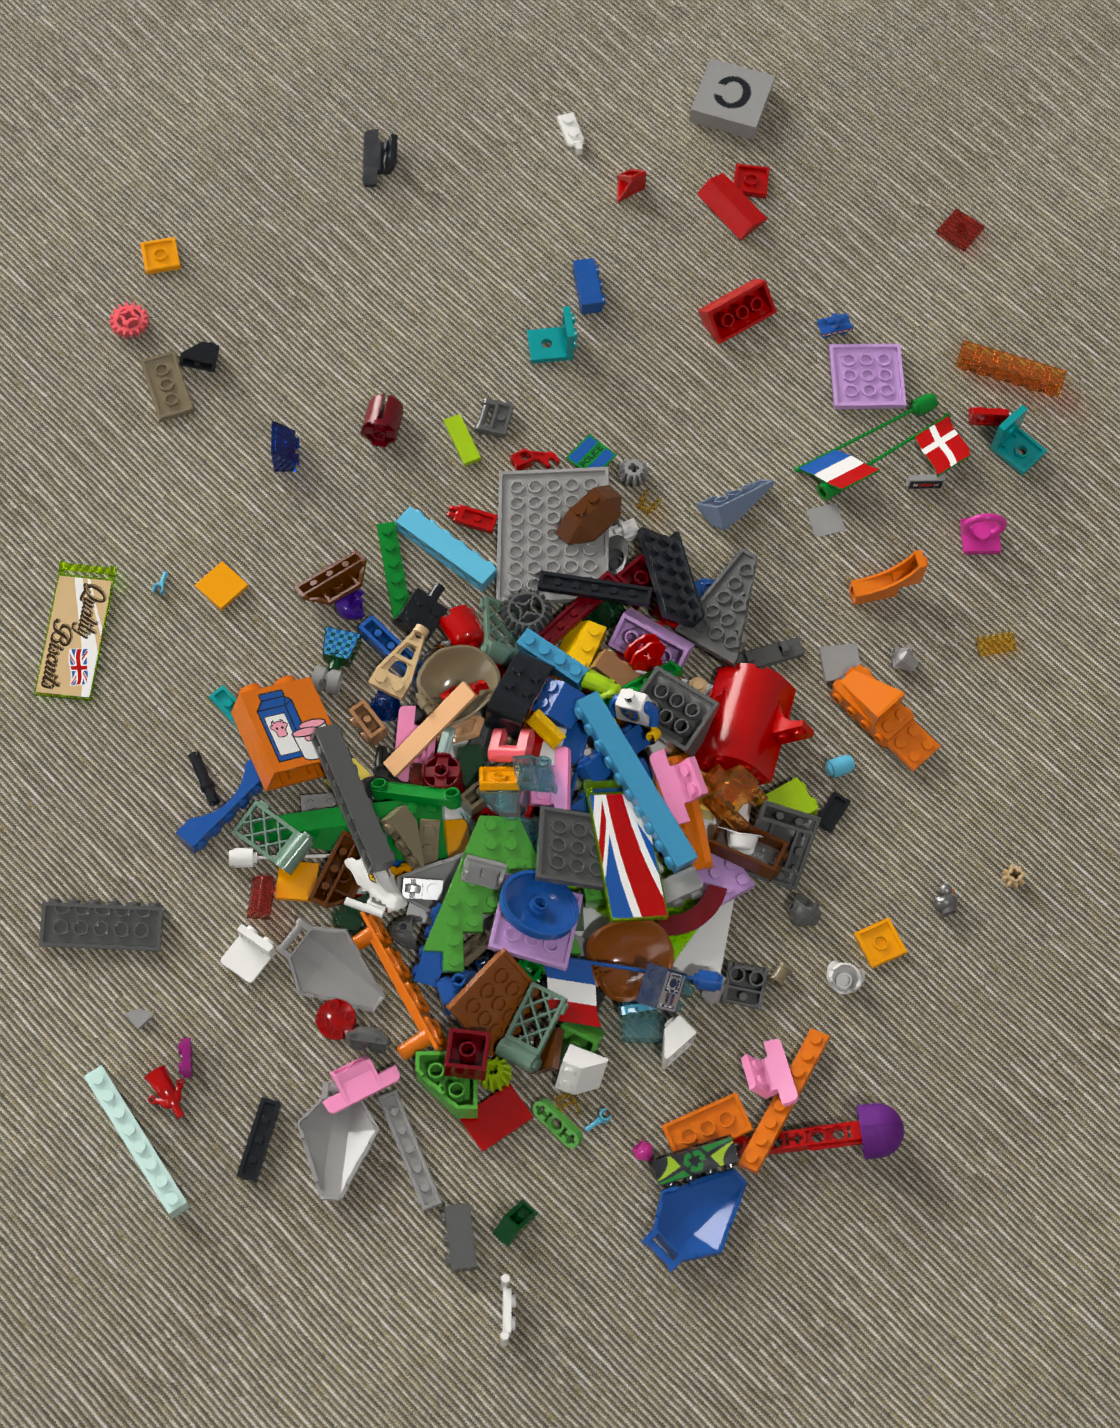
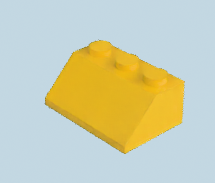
[559,620,607,668]

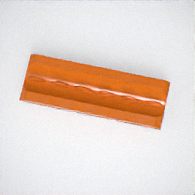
[649,754,713,874]

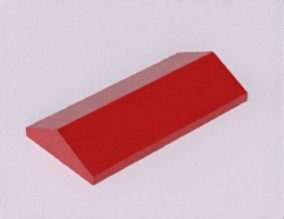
[697,173,767,241]

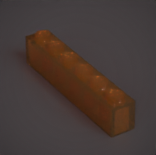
[955,340,1067,397]

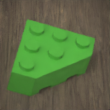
[415,1051,478,1119]

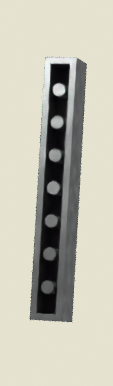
[310,724,395,875]

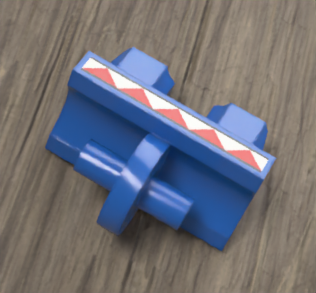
[817,313,853,339]

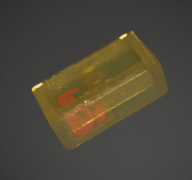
[974,631,1016,657]

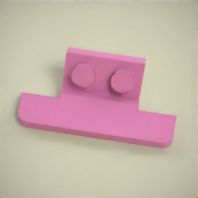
[395,706,436,782]
[528,746,571,810]
[649,749,708,825]
[741,1039,799,1107]
[322,1055,400,1114]

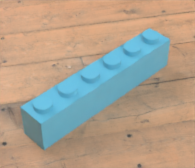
[396,506,497,592]

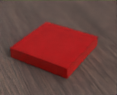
[733,163,770,199]

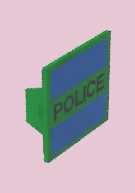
[566,434,617,468]

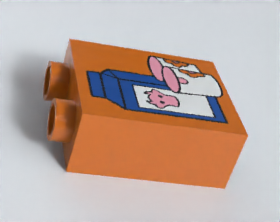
[231,675,332,792]

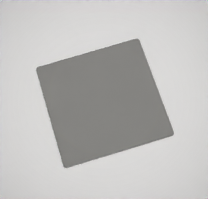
[806,503,846,537]

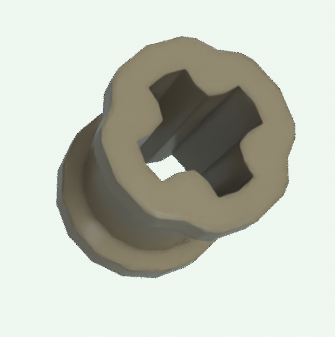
[767,961,793,988]

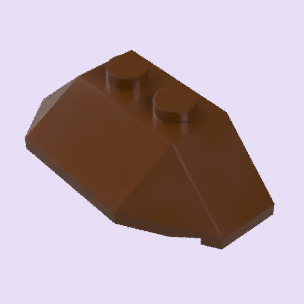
[555,485,622,546]
[293,550,367,605]
[308,831,361,908]

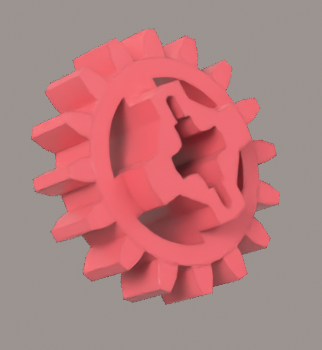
[109,302,149,339]

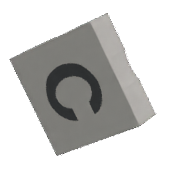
[689,58,775,141]

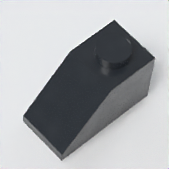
[179,342,220,373]

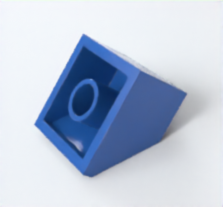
[532,677,587,731]

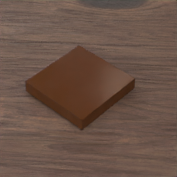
[531,1028,564,1075]

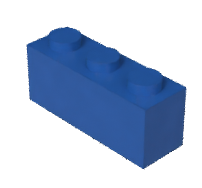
[573,258,605,315]

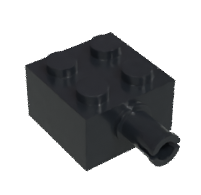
[392,582,448,643]

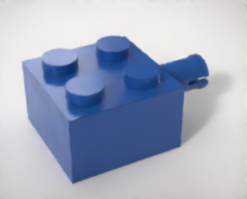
[436,970,476,1016]

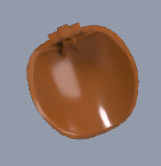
[586,919,674,1002]

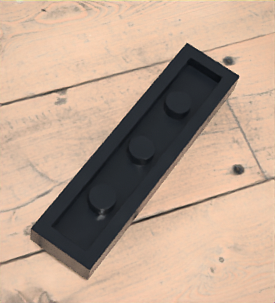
[236,1097,282,1184]

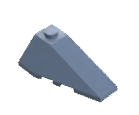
[696,479,775,530]

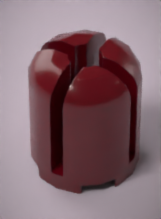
[361,394,403,447]
[421,752,466,794]

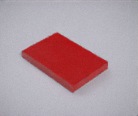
[459,1084,533,1153]

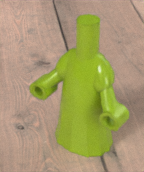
[581,669,622,699]

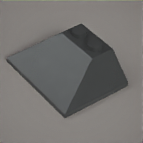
[743,800,821,890]

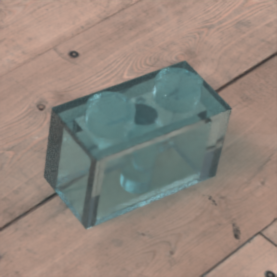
[622,1012,664,1044]

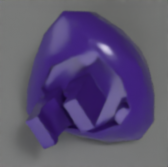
[335,589,365,620]

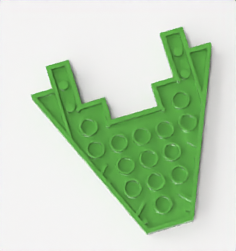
[423,815,581,974]

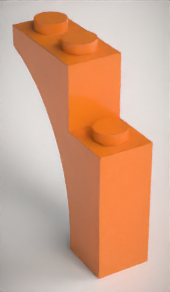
[848,550,928,605]

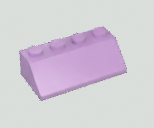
[608,608,695,669]

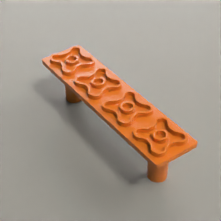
[352,911,448,1061]

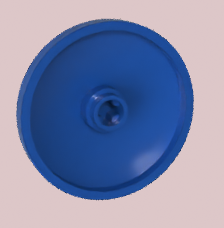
[499,870,579,940]

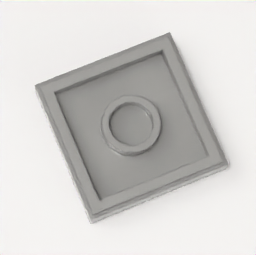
[819,643,860,684]

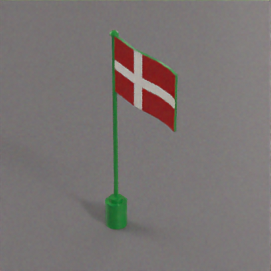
[817,413,971,501]

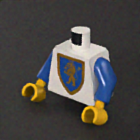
[608,688,661,742]

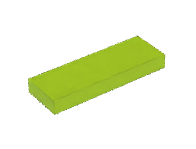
[443,414,481,467]

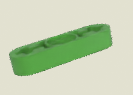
[532,1098,583,1148]

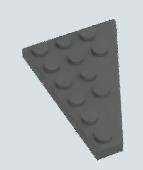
[675,548,758,667]

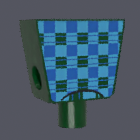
[323,626,362,671]

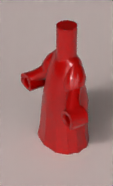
[144,1065,185,1119]

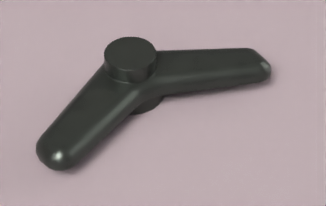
[374,746,405,784]

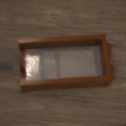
[709,813,790,882]

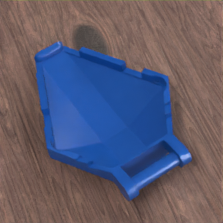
[641,1168,747,1273]

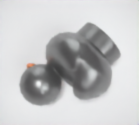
[934,883,958,917]

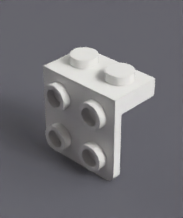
[221,924,276,983]

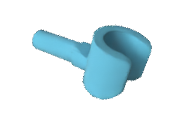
[152,571,168,595]
[584,1108,612,1132]

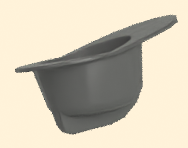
[609,535,629,576]

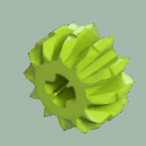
[479,1056,513,1093]

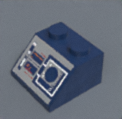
[636,962,687,1013]

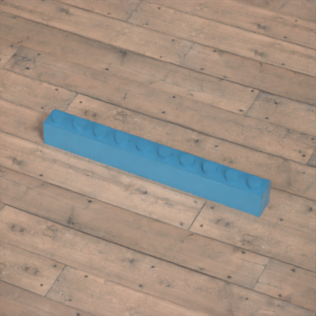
[574,691,698,873]

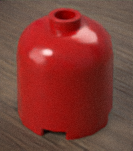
[439,605,484,648]

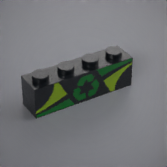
[652,1134,739,1187]

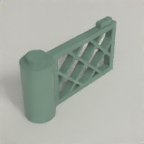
[480,595,519,668]
[232,800,315,875]
[495,981,569,1073]

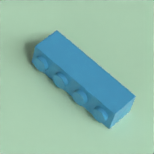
[516,628,589,691]

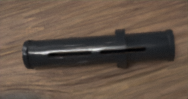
[188,751,221,807]

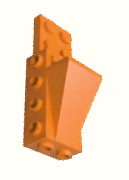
[830,664,941,772]

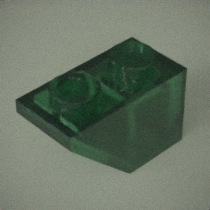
[582,601,626,630]

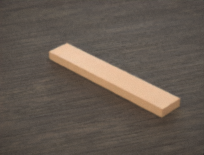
[383,681,477,777]

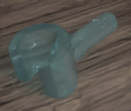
[460,811,476,836]

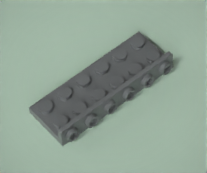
[39,899,166,952]

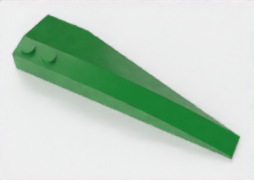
[250,800,448,862]

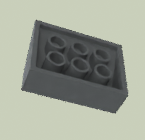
[639,666,720,757]

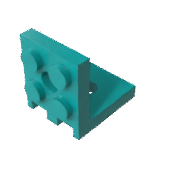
[527,306,578,364]
[990,404,1048,476]

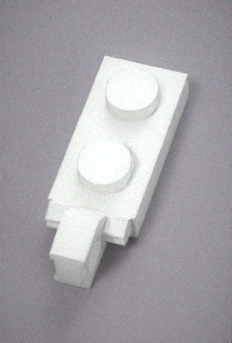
[557,112,584,156]

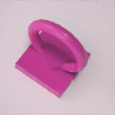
[960,513,1007,555]

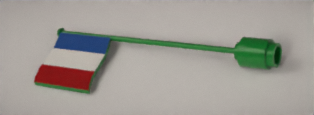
[794,393,938,490]

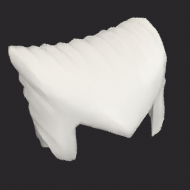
[826,961,865,994]

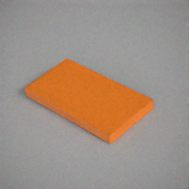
[661,1092,754,1152]

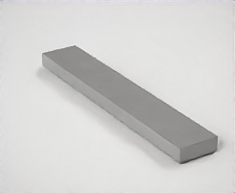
[377,1089,443,1213]

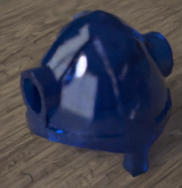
[370,690,401,722]

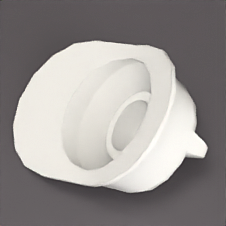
[717,826,763,855]

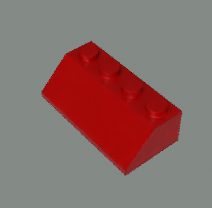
[698,278,777,344]

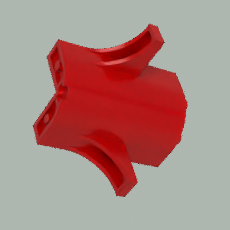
[694,663,814,789]

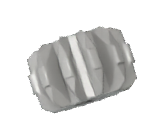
[617,456,649,489]

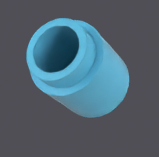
[825,755,855,779]

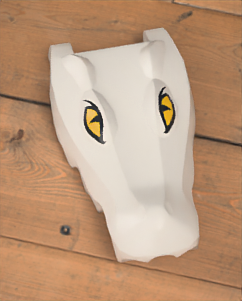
[344,857,407,913]

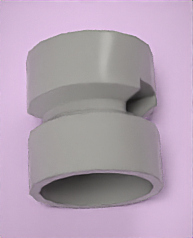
[311,665,343,695]

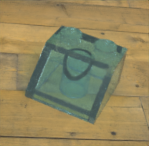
[480,787,528,820]

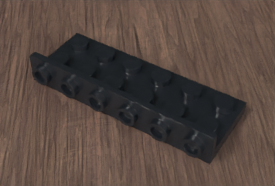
[637,527,705,628]

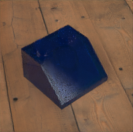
[271,421,300,472]

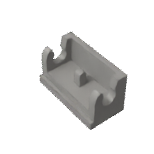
[460,854,507,890]

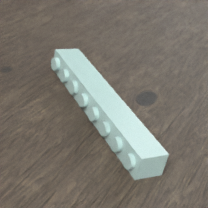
[84,1065,190,1219]

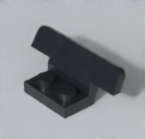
[362,129,398,187]

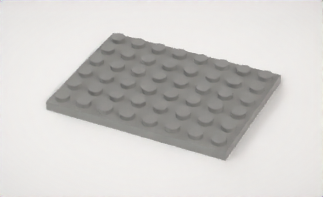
[496,467,609,603]

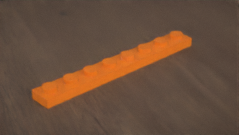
[738,1028,830,1175]

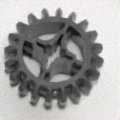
[501,588,552,636]

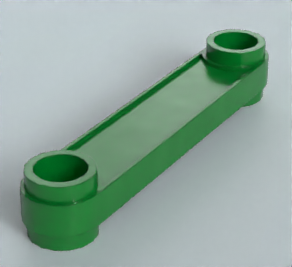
[370,778,462,810]

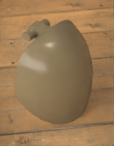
[415,645,501,726]

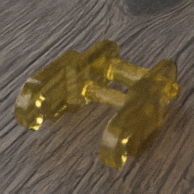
[637,489,663,515]
[555,1093,581,1115]

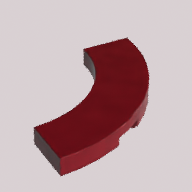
[658,884,727,936]

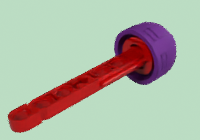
[733,1103,904,1160]

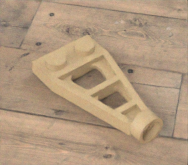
[368,624,429,701]

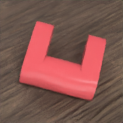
[488,728,535,763]

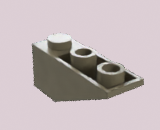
[380,805,425,869]

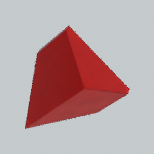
[617,169,647,203]

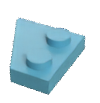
[617,1001,656,1015]

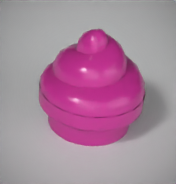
[632,1140,653,1161]

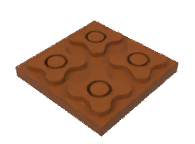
[446,948,545,1059]

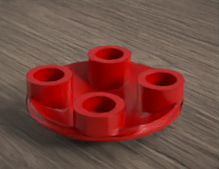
[315,999,356,1040]

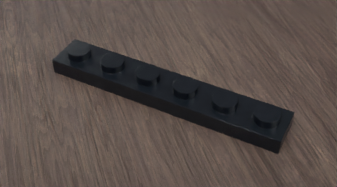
[537,570,653,607]

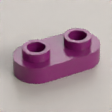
[178,1038,193,1079]

